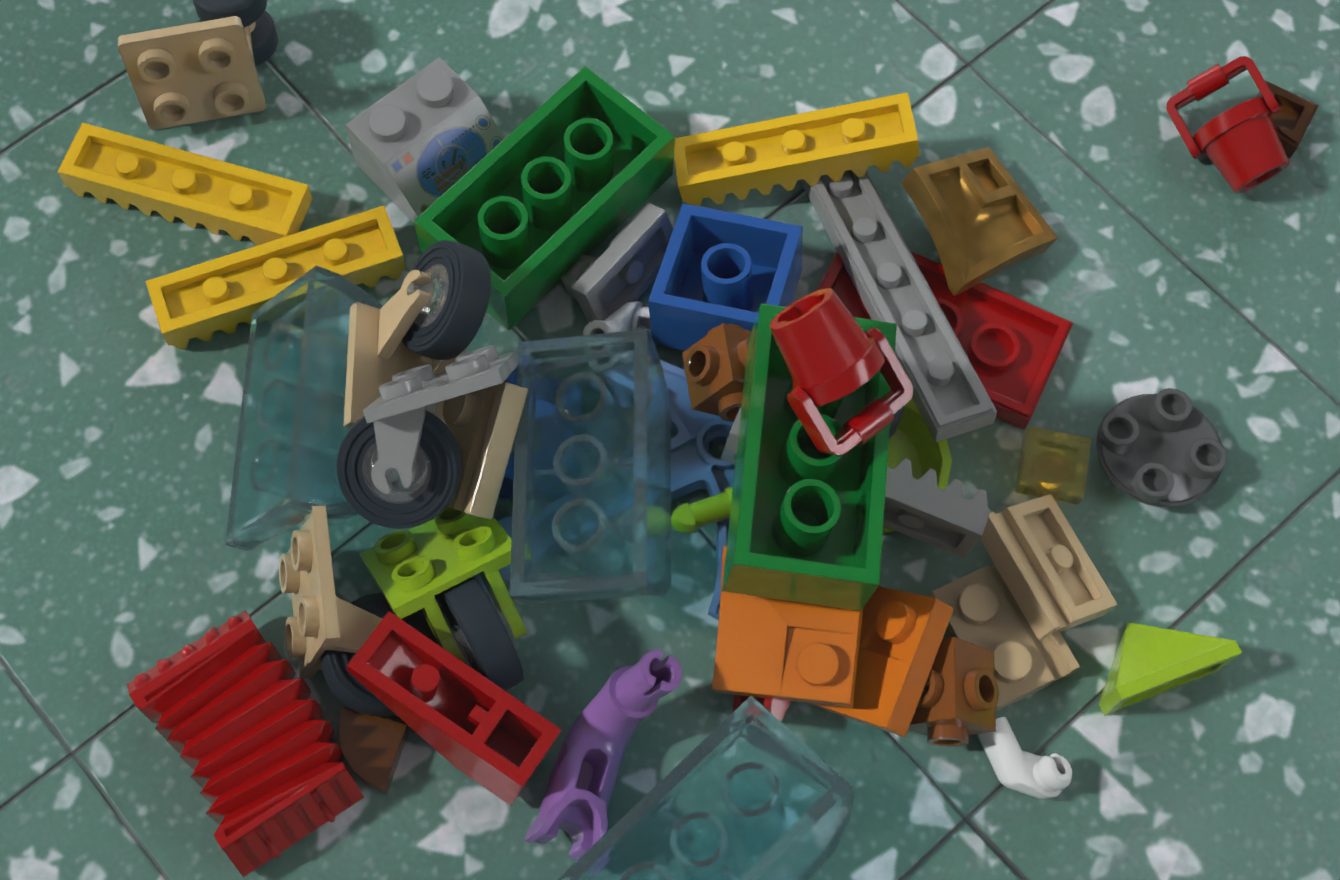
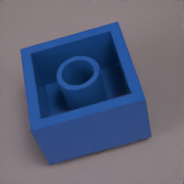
[648,203,803,351]

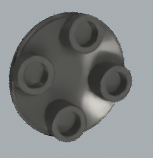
[1096,388,1227,507]

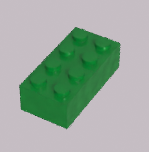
[414,66,675,330]
[722,303,897,611]

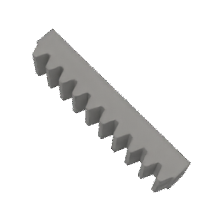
[721,408,991,558]

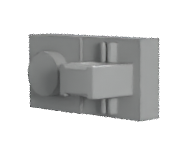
[560,203,673,323]

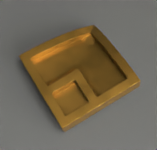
[901,147,1058,296]

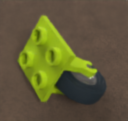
[360,507,527,691]

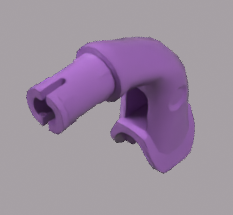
[524,649,682,867]

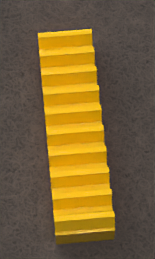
[674,92,920,206]
[57,122,313,246]
[145,205,406,350]

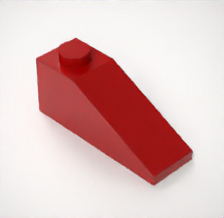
[346,611,562,806]

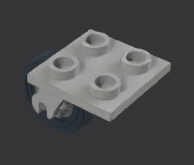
[337,345,520,529]

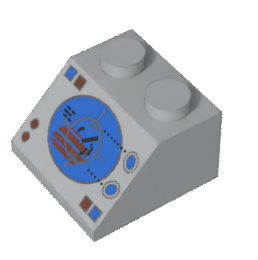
[345,57,504,223]

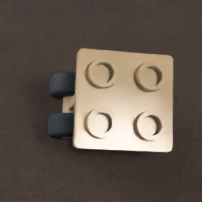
[118,0,278,130]

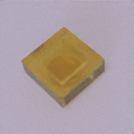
[1015,426,1091,505]

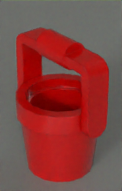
[1166,56,1290,194]
[770,288,913,455]

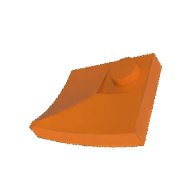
[712,546,863,708]
[805,586,954,737]

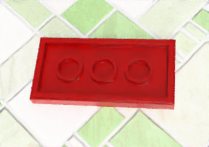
[817,251,1073,430]

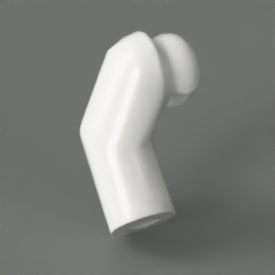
[583,301,652,352]
[977,717,1072,799]

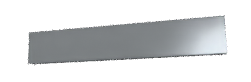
[800,170,997,443]

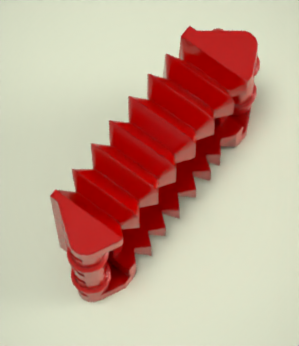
[127,610,365,878]

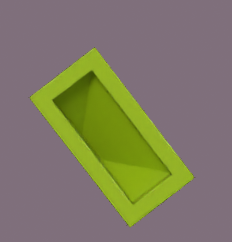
[1098,622,1242,716]

